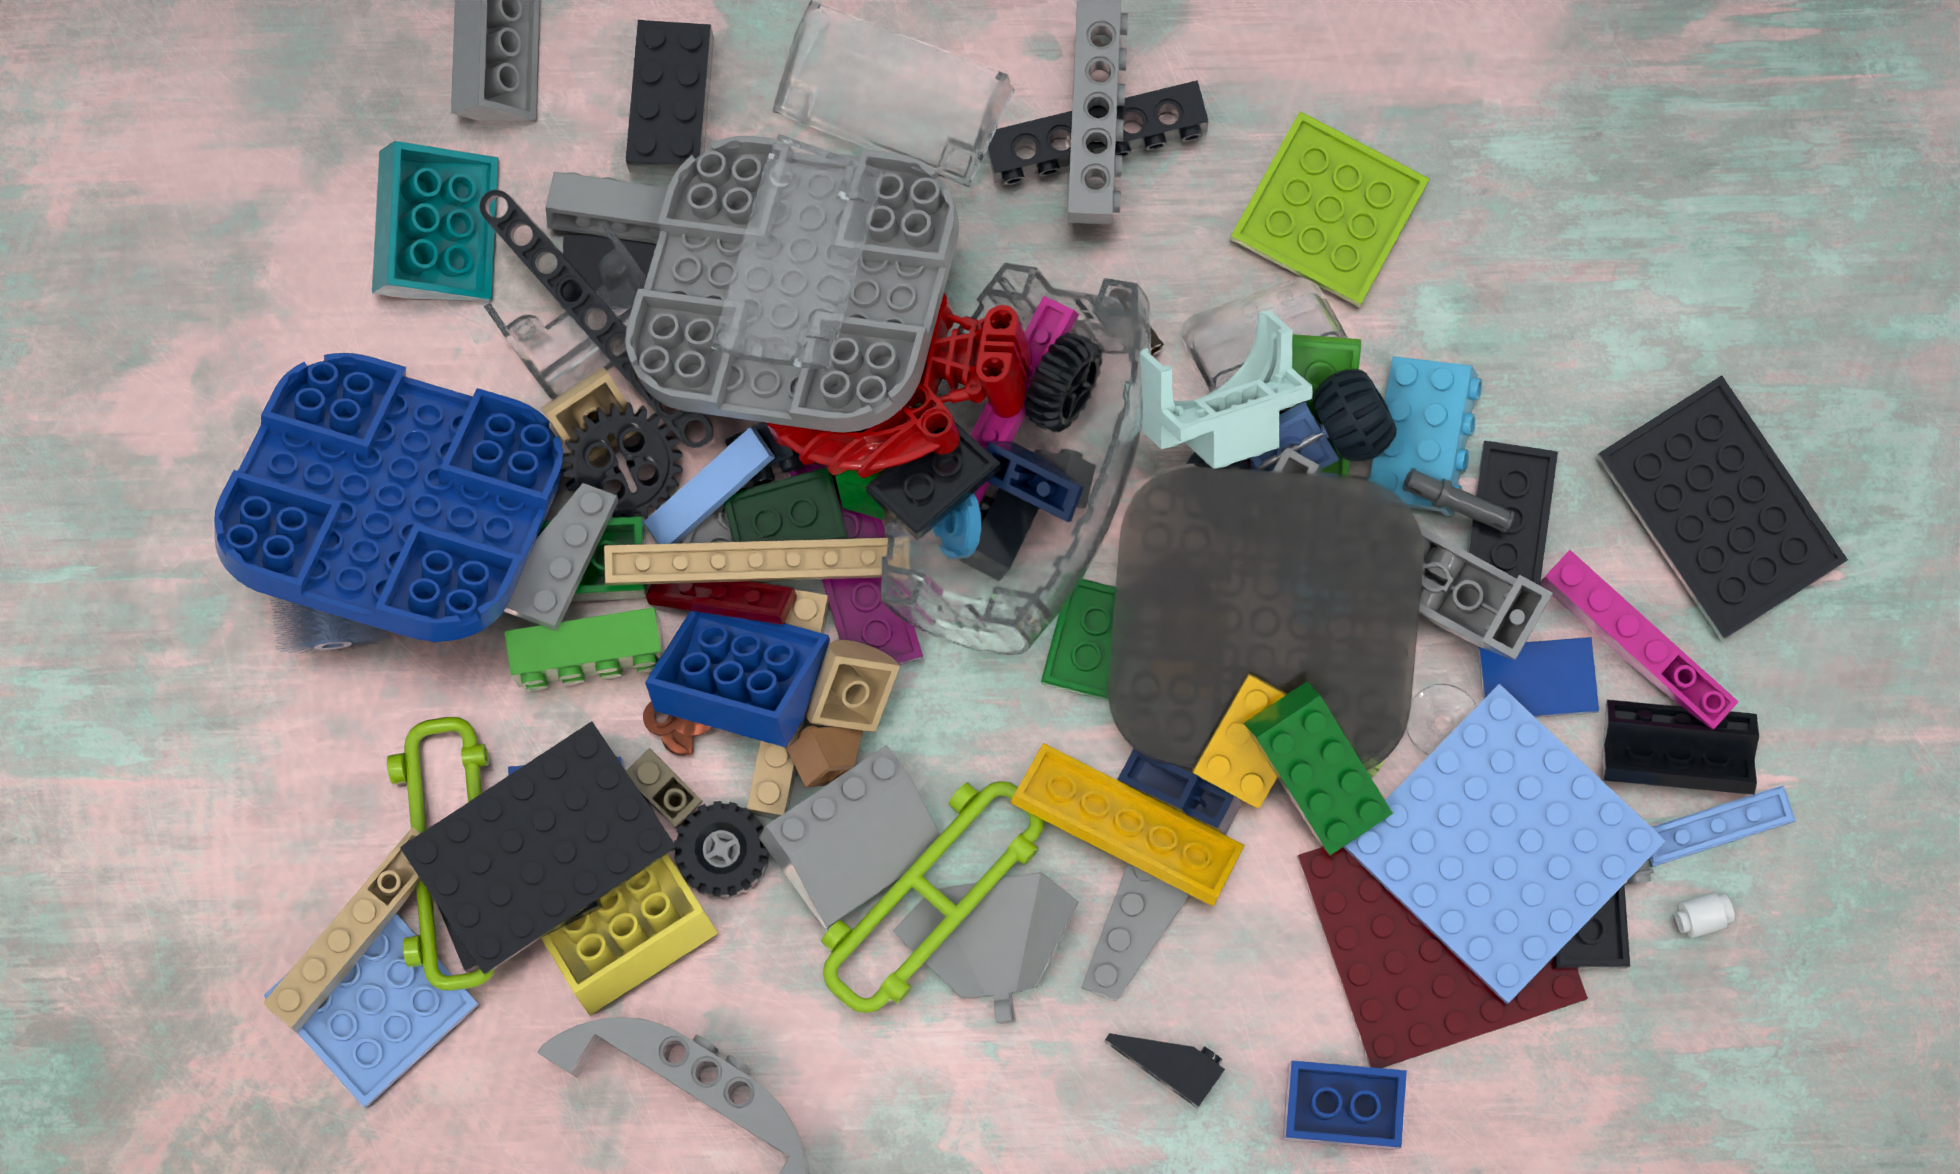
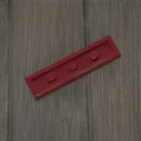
[646,581,797,625]

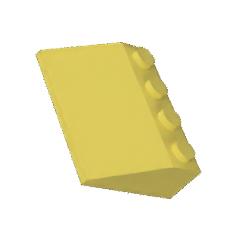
[541,854,718,1015]

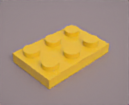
[1193,673,1287,809]

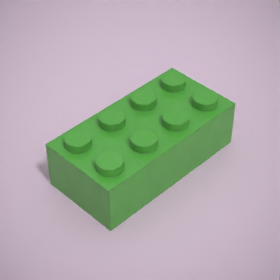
[504,607,665,691]

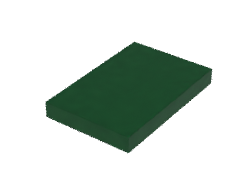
[724,467,849,542]

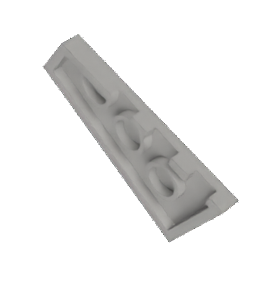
[504,483,619,631]
[1081,863,1189,1001]

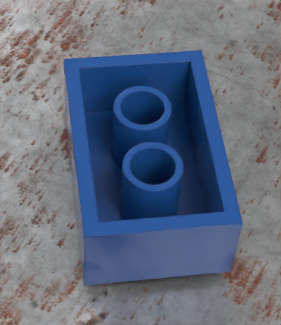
[1283,1060,1407,1150]

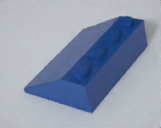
[645,611,830,748]

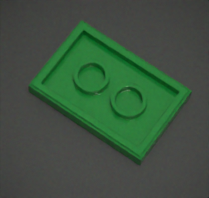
[1041,575,1141,703]

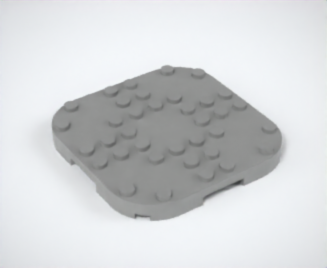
[626,136,959,432]

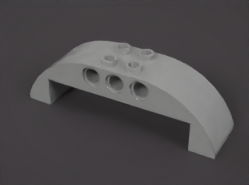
[1249,447,1553,660]
[537,1017,809,1174]

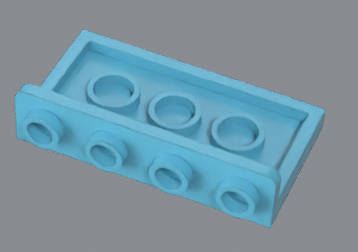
[1366,356,1482,516]

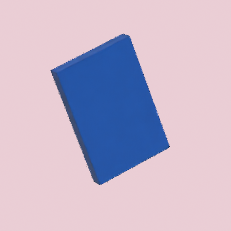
[1478,637,1599,718]

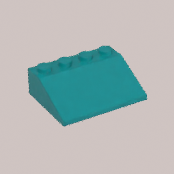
[372,141,498,301]

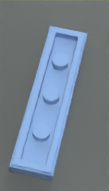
[644,427,775,544]
[1648,785,1796,868]

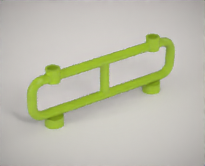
[387,717,496,991]
[821,781,1045,1013]

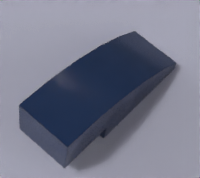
[1117,747,1242,835]

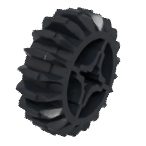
[1024,332,1102,433]

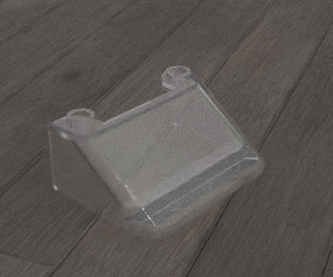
[1181,276,1348,396]

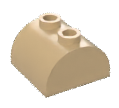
[541,367,638,462]
[805,640,900,732]

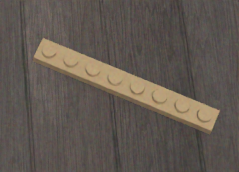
[604,537,907,585]

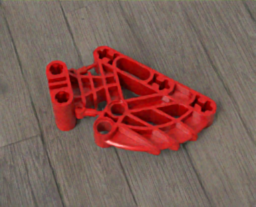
[766,293,1032,478]

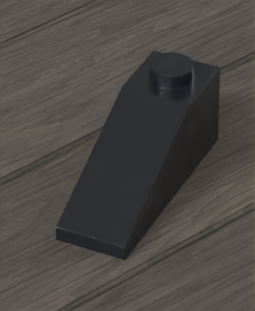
[1105,1033,1225,1109]

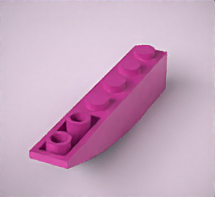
[1540,550,1738,730]

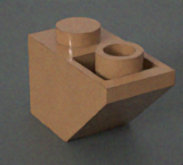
[787,725,863,787]

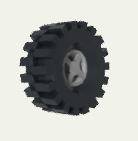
[674,801,770,899]

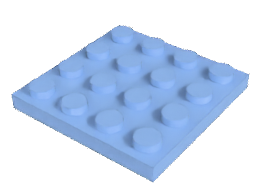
[263,913,479,1108]

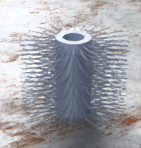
[271,596,389,654]

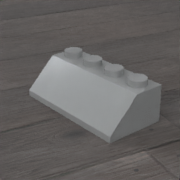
[451,0,540,121]

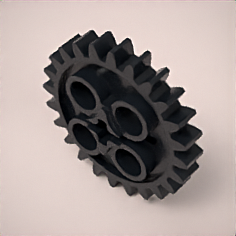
[562,402,683,519]

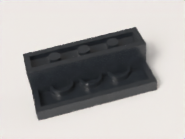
[1602,699,1759,795]

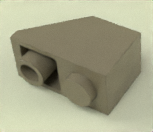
[626,748,703,828]

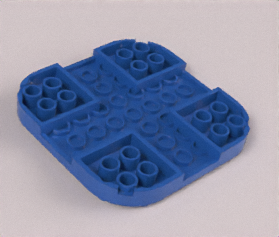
[214,353,563,643]

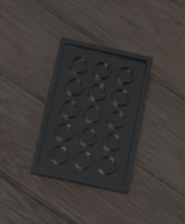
[1597,375,1848,641]
[400,721,676,976]

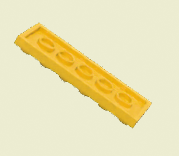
[1011,743,1245,907]

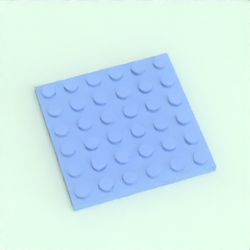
[1343,684,1666,1004]

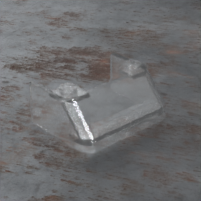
[484,220,647,399]

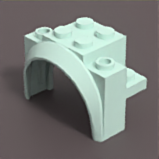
[1139,311,1312,469]

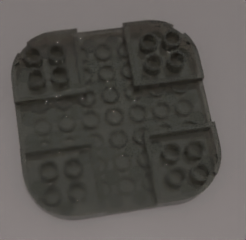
[1108,464,1424,771]

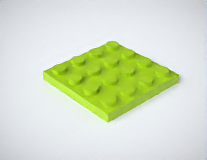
[1230,111,1430,308]

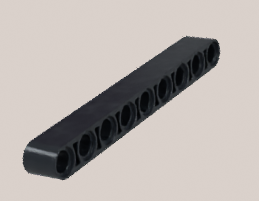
[479,190,714,448]

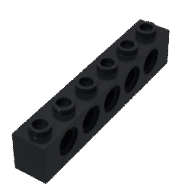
[984,80,1209,185]

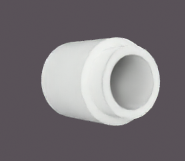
[1675,892,1735,939]

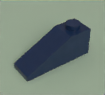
[986,441,1084,522]

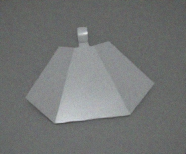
[893,872,1079,1024]

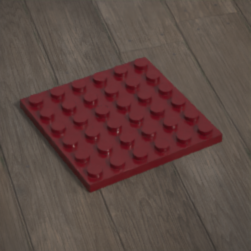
[1297,847,1588,1068]

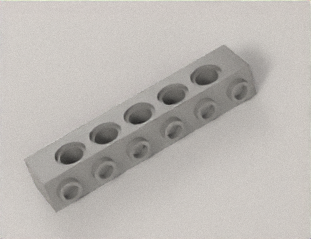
[1068,0,1128,225]

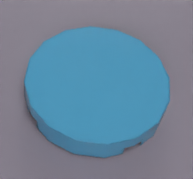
[933,493,981,559]

